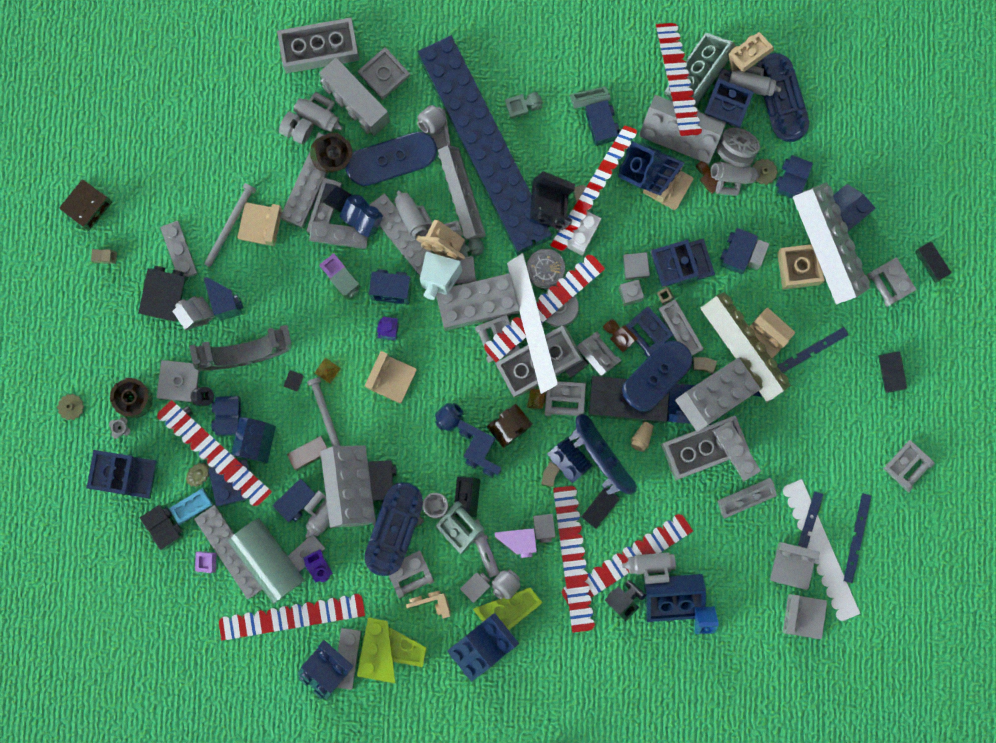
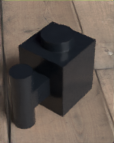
[605,580,646,622]

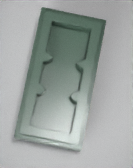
[570,87,611,109]

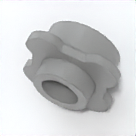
[109,417,131,439]

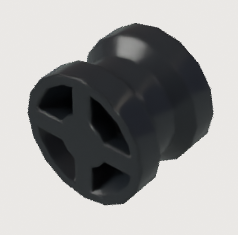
[190,387,214,406]

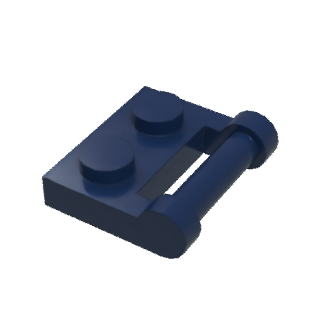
[626,306,674,358]

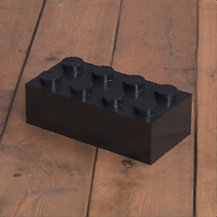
[588,376,669,424]

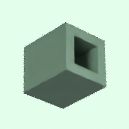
[330,267,360,299]

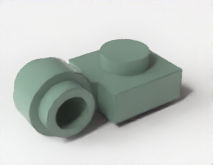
[505,92,543,119]
[459,238,484,257]

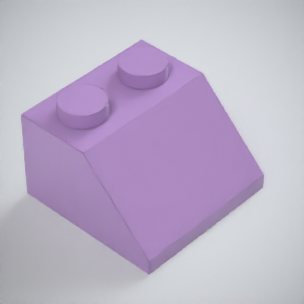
[495,528,536,558]

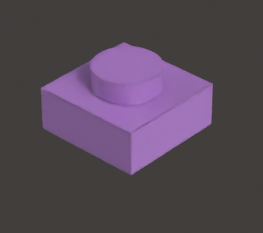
[319,253,346,278]
[195,551,217,573]

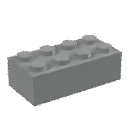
[277,18,360,74]
[319,58,390,136]
[639,95,726,164]
[436,273,519,331]
[495,326,584,397]
[675,357,761,432]
[661,416,750,481]
[320,445,375,528]

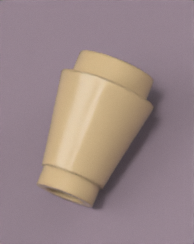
[631,422,654,452]

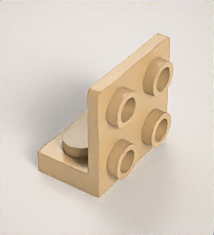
[729,32,774,72]
[238,202,283,247]
[365,351,416,403]
[406,591,452,618]

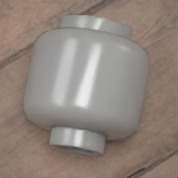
[417,105,446,134]
[492,570,520,599]

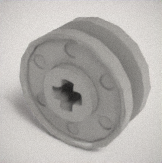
[717,127,760,167]

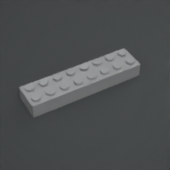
[280,132,334,229]
[438,145,486,240]
[370,193,432,276]
[194,505,263,599]

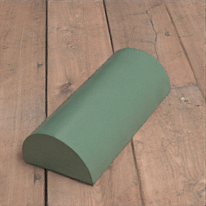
[664,33,736,107]
[228,518,306,604]

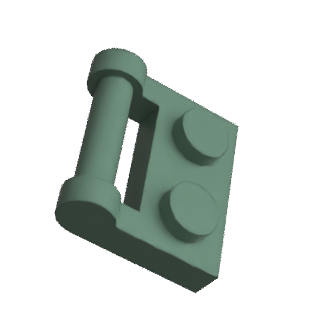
[435,501,485,554]

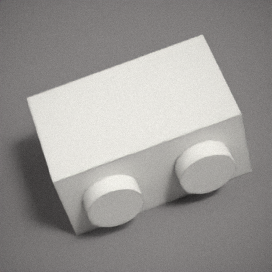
[567,211,601,256]

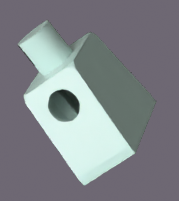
[420,252,462,300]

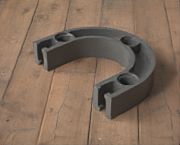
[189,325,291,371]

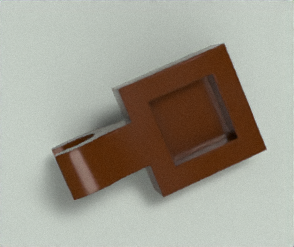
[695,161,726,195]
[603,319,638,352]

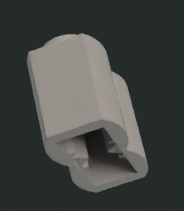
[172,296,215,330]

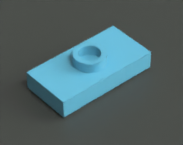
[169,488,213,525]

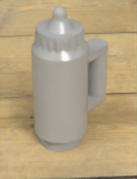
[729,66,781,96]
[293,92,342,132]
[711,162,760,196]
[394,191,432,238]
[304,491,330,538]
[621,552,676,584]

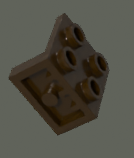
[59,180,112,231]

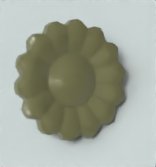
[752,159,778,185]
[57,394,84,420]
[186,463,210,487]

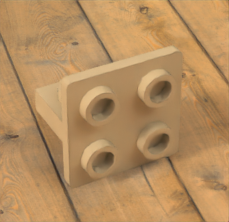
[643,166,693,210]
[416,220,465,260]
[750,308,795,358]

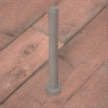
[205,183,256,267]
[307,377,340,446]

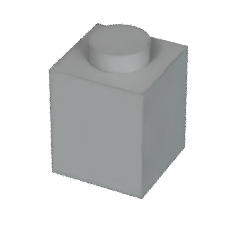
[619,280,644,306]
[533,514,555,543]
[460,572,490,603]

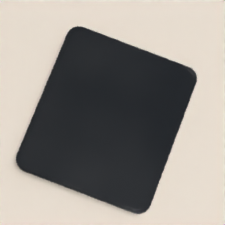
[284,370,303,391]

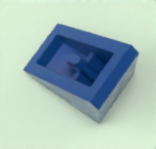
[695,606,719,634]

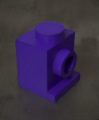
[377,317,399,341]
[303,549,333,583]

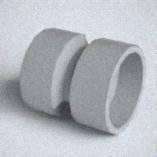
[279,111,314,145]
[423,493,449,519]

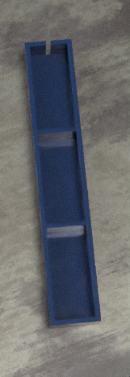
[418,35,552,256]

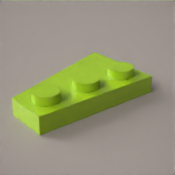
[473,588,542,630]
[357,617,396,683]
[389,627,426,667]

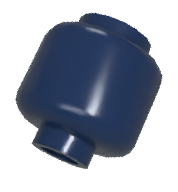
[435,403,464,431]

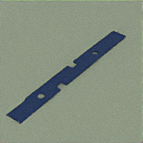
[778,327,848,373]
[798,491,823,548]
[843,493,871,583]

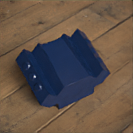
[617,141,685,196]

